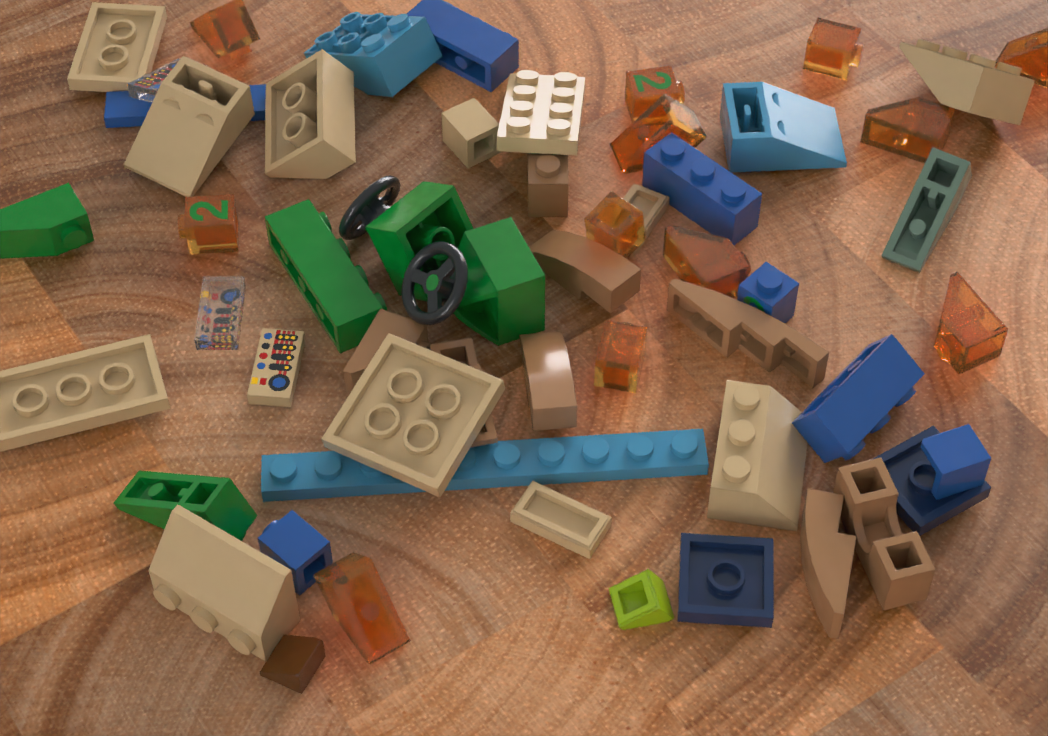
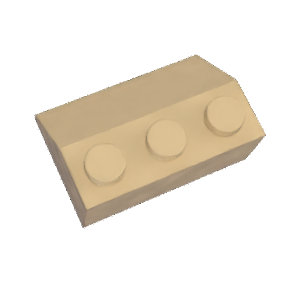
[265,49,356,179]
[707,380,807,531]
[148,505,300,661]

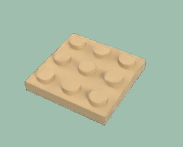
[321,333,505,497]

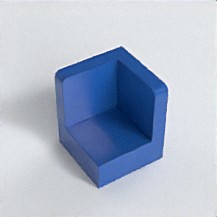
[921,424,991,500]

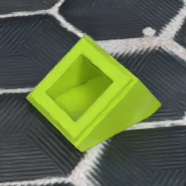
[609,569,674,630]

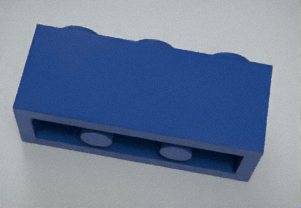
[407,0,519,92]
[642,132,762,248]
[792,334,925,463]

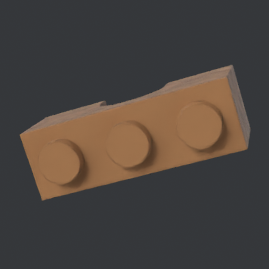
[833,457,936,610]

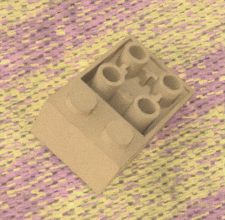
[899,39,1035,125]
[124,56,255,199]

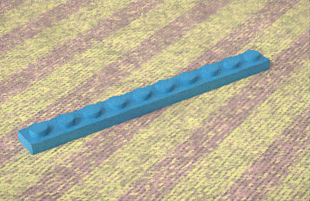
[261,429,709,502]

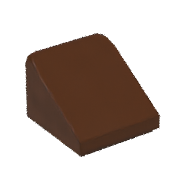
[260,635,325,694]

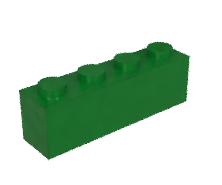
[265,199,387,353]

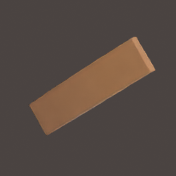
[667,279,829,388]

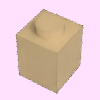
[441,98,501,168]

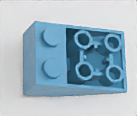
[304,12,442,97]
[720,82,847,172]

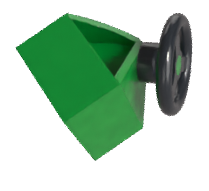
[339,175,474,302]
[402,217,545,346]

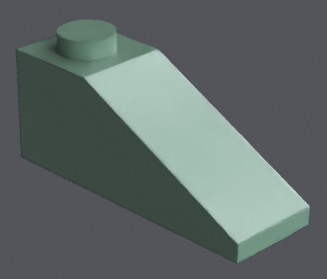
[881,148,972,273]

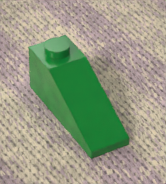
[0,182,94,259]
[113,471,258,541]

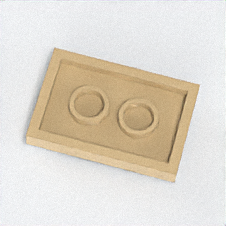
[67,2,167,92]

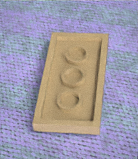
[496,70,585,156]
[0,334,170,452]

